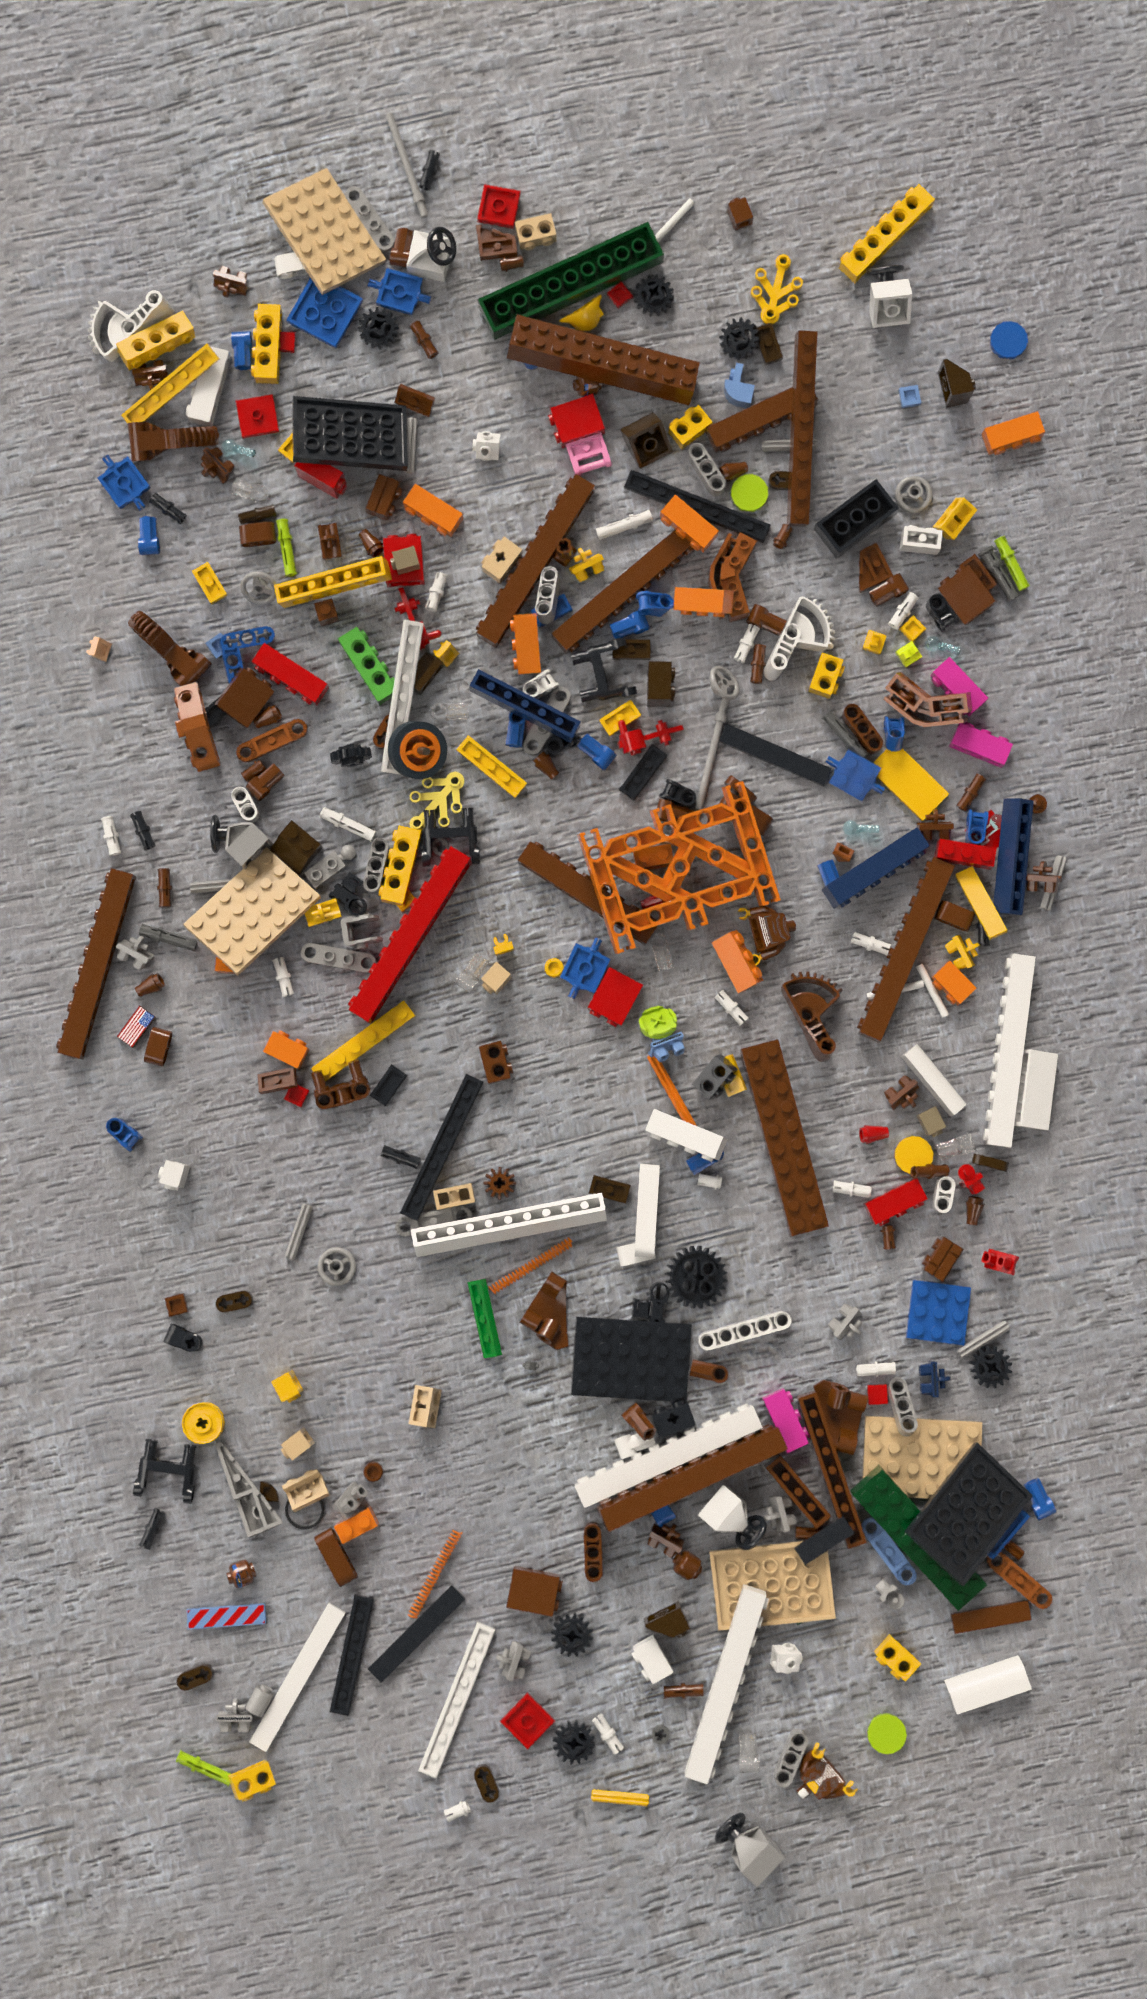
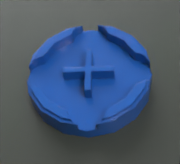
[990,321,1028,359]

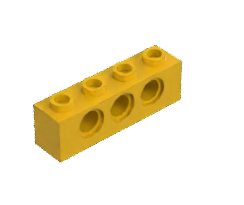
[251,304,283,384]
[116,311,195,371]
[378,825,422,907]

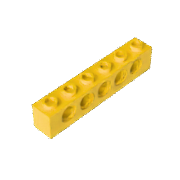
[839,184,935,284]
[274,556,392,608]

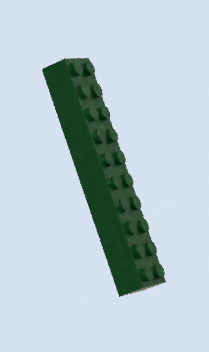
[478,222,664,340]

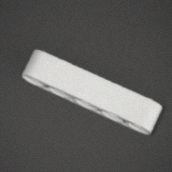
[634,1164,660,1258]
[698,1311,791,1350]

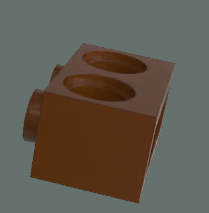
[479,1041,514,1084]

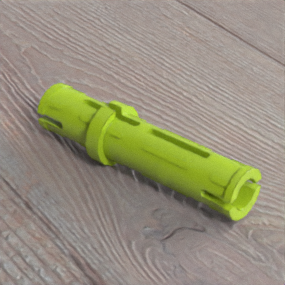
[276,518,297,577]
[994,535,1030,592]
[175,1750,231,1787]

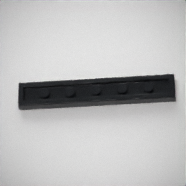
[719,724,832,787]
[368,1585,466,1683]
[329,1594,374,1716]

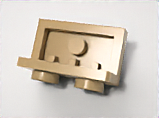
[282,1469,330,1512]

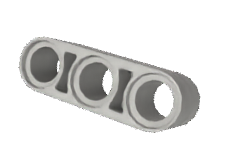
[688,443,726,497]
[535,566,560,624]
[363,838,390,894]
[887,1378,918,1437]
[773,1728,808,1788]

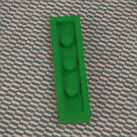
[467,1278,502,1358]

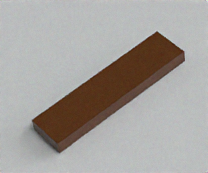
[950,1599,1032,1634]

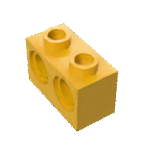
[668,405,713,450]
[933,498,977,540]
[808,652,845,699]
[271,1370,303,1403]
[874,1634,921,1682]
[228,1760,276,1802]

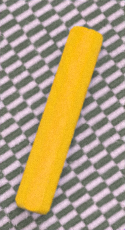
[591,1789,649,1806]

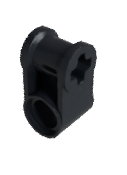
[926,594,959,632]
[546,734,582,757]
[659,779,696,809]
[163,1323,203,1352]

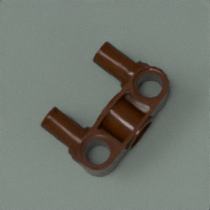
[311,1059,370,1109]

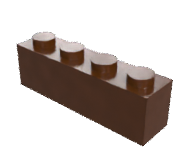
[764,1454,831,1529]

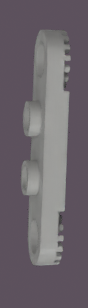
[345,186,394,253]
[523,687,570,756]
[301,943,377,973]
[395,1206,472,1236]

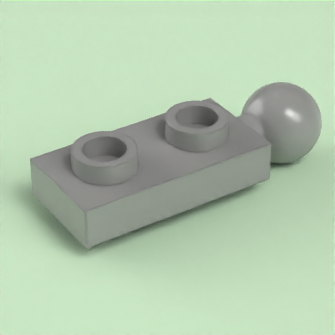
[304,845,356,889]

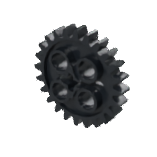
[665,1246,728,1309]

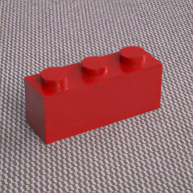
[934,839,997,870]
[863,1178,927,1226]

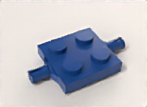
[368,268,431,316]
[98,455,151,511]
[825,749,885,801]
[560,937,611,999]

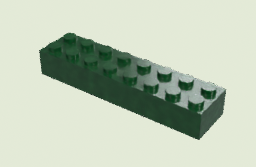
[850,1465,987,1611]

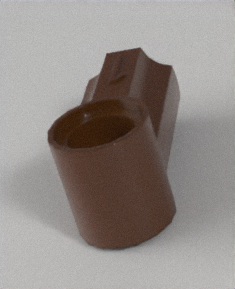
[389,227,413,268]
[553,538,577,567]
[869,573,910,607]
[746,604,787,636]
[245,763,285,801]
[657,799,694,822]
[689,1359,728,1383]
[621,1402,657,1441]

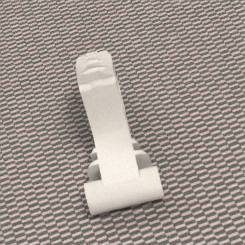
[87,290,174,362]
[763,596,835,681]

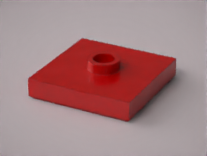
[477,184,521,229]
[235,394,279,439]
[500,1692,555,1750]

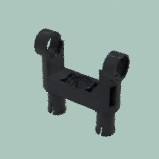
[571,637,637,703]
[422,808,480,867]
[133,1439,197,1504]

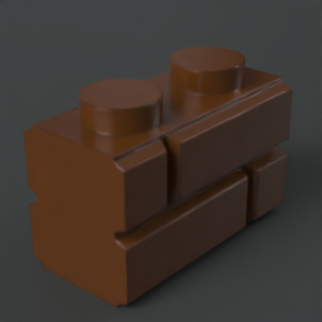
[365,474,403,521]
[921,1237,964,1282]

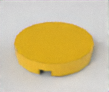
[894,1136,933,1174]

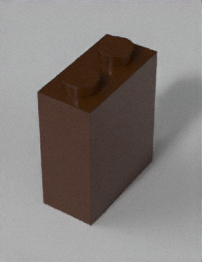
[938,565,997,625]
[214,668,274,728]
[506,1566,563,1617]

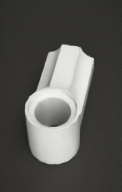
[614,1433,656,1459]

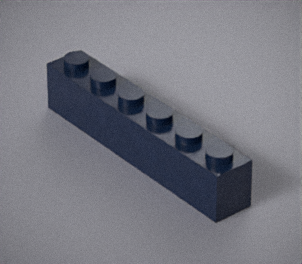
[469,669,581,743]
[993,798,1034,915]
[822,827,930,909]

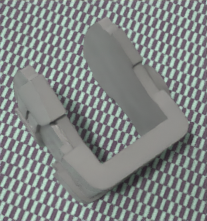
[341,913,383,950]

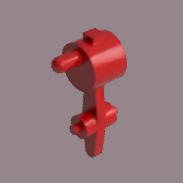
[394,587,442,650]
[617,720,684,756]

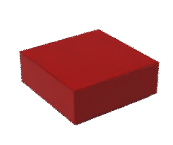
[607,281,633,309]
[279,332,296,353]
[284,1084,310,1108]
[867,1384,888,1405]

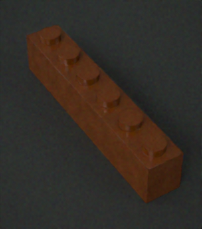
[706,387,818,453]

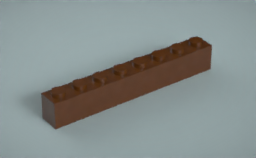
[517,841,658,946]
[796,1390,867,1549]

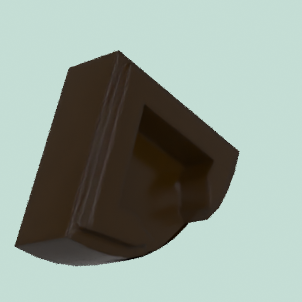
[260,1481,279,1502]

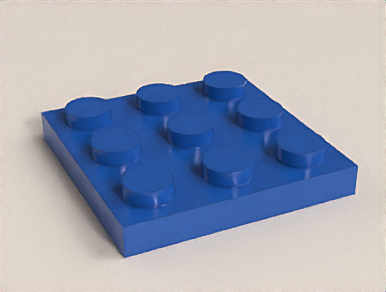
[286,278,363,349]
[906,1280,971,1345]

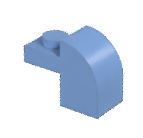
[724,363,755,409]

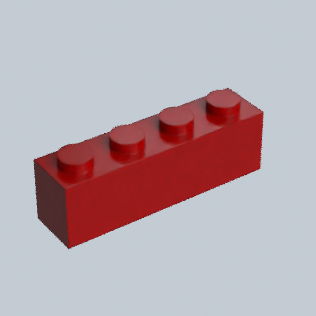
[252,643,329,706]

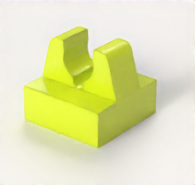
[895,641,922,668]

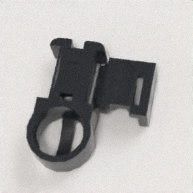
[329,872,367,916]
[631,1282,670,1322]

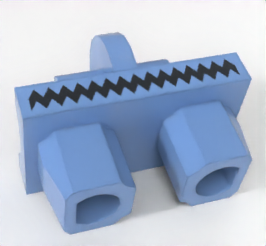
[648,1032,685,1062]

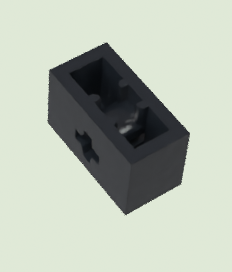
[651,1400,696,1438]

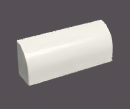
[901,1044,966,1116]
[1014,1049,1058,1130]
[944,1655,1031,1714]

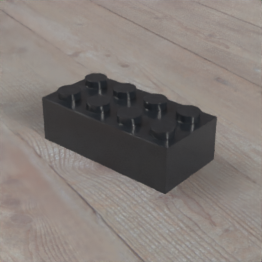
[814,479,899,559]

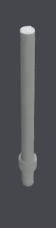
[386,113,428,218]
[695,699,729,810]

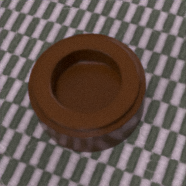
[363,1462,383,1482]

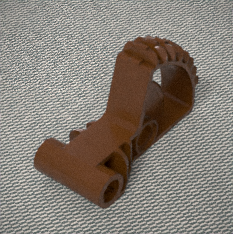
[127,422,219,461]
[128,611,212,686]
[781,971,843,1062]

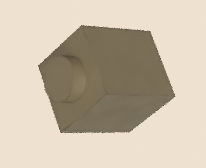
[390,546,420,575]
[916,1106,946,1137]

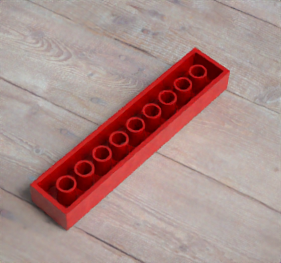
[348,846,472,1024]

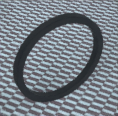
[285,1499,324,1530]

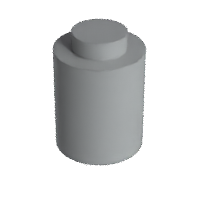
[245,1684,274,1717]

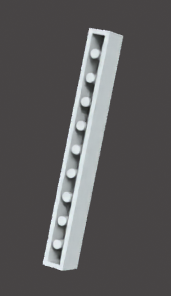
[983,954,1036,1148]
[411,1193,607,1257]
[575,1403,763,1508]
[685,1584,769,1784]

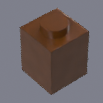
[727,197,754,231]
[314,598,339,627]

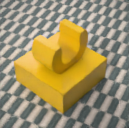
[862,630,887,655]
[433,640,459,667]
[493,934,514,956]

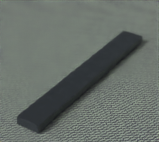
[624,470,771,543]
[400,1074,484,1222]

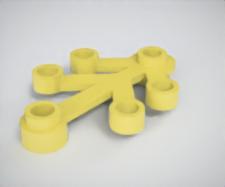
[410,772,465,831]

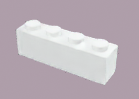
[186,346,231,426]
[646,1109,728,1162]

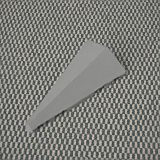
[215,1442,283,1538]

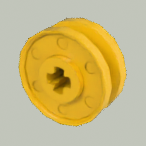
[182,1402,225,1444]

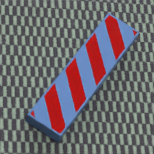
[187,1603,267,1629]

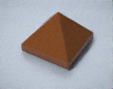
[833,843,854,862]

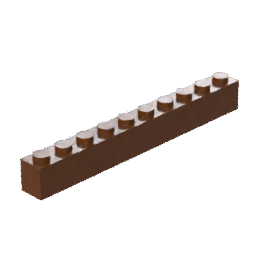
[787,330,818,527]
[476,474,595,648]
[552,530,695,655]
[857,857,955,1043]
[56,868,136,1060]

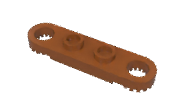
[236,719,308,763]
[986,1551,1053,1609]

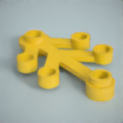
[750,254,803,324]

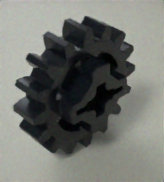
[634,274,674,317]
[358,307,399,349]
[719,317,761,360]
[330,744,372,767]
[969,1346,1013,1388]
[551,1612,593,1657]
[553,1719,595,1765]

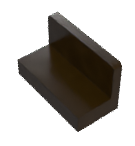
[414,652,444,695]

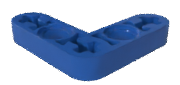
[220,626,275,684]

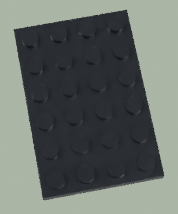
[292,396,408,471]
[570,1316,692,1402]
[904,1442,1033,1586]

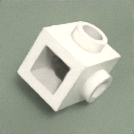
[472,431,500,461]
[770,1643,802,1674]

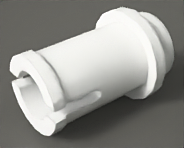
[697,1173,722,1190]
[444,1801,471,1822]

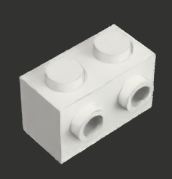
[900,526,943,555]
[158,1160,190,1191]
[632,1635,673,1684]

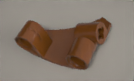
[519,1272,569,1350]
[813,1379,868,1455]

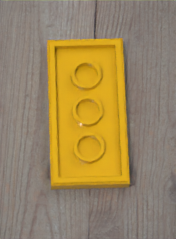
[873,748,949,821]

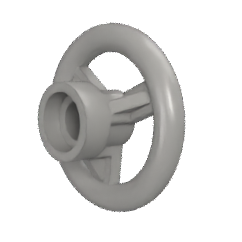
[895,476,933,513]
[240,571,277,605]
[710,666,739,700]
[318,1247,356,1286]

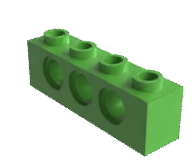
[338,627,395,705]

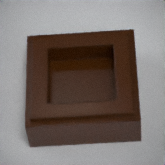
[164,1293,189,1317]

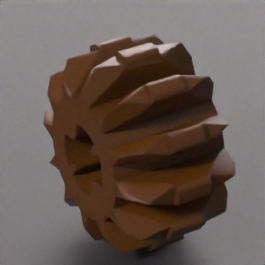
[483,1167,516,1200]

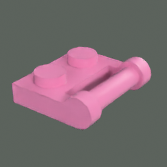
[566,433,612,476]

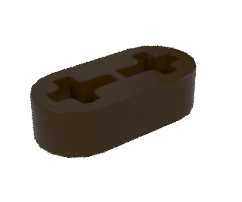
[768,471,789,490]
[971,1153,1009,1172]
[216,1291,253,1312]
[176,1664,214,1691]
[474,1764,499,1803]

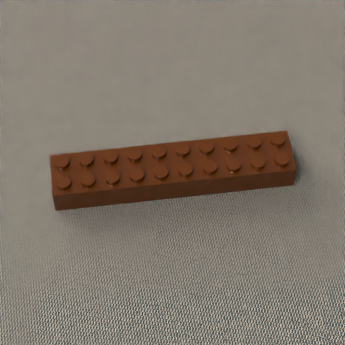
[507,315,700,406]
[740,1039,829,1236]
[597,1424,788,1532]

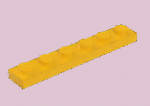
[121,343,220,423]
[311,1000,415,1082]

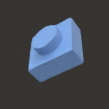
[898,385,921,408]
[205,633,231,659]

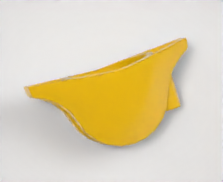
[559,294,604,331]

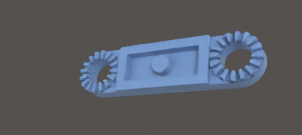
[861,1517,917,1585]

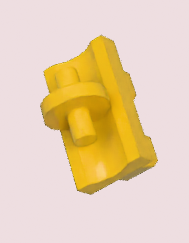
[569,548,604,582]
[305,898,342,927]
[945,935,980,970]

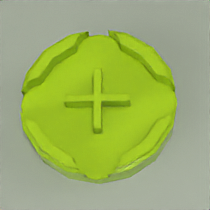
[731,474,768,512]
[639,1006,678,1039]
[867,1713,907,1754]

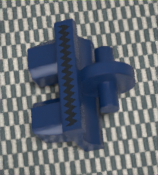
[918,1361,951,1398]

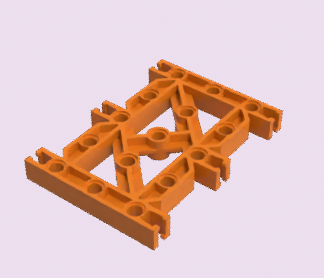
[577,781,781,954]

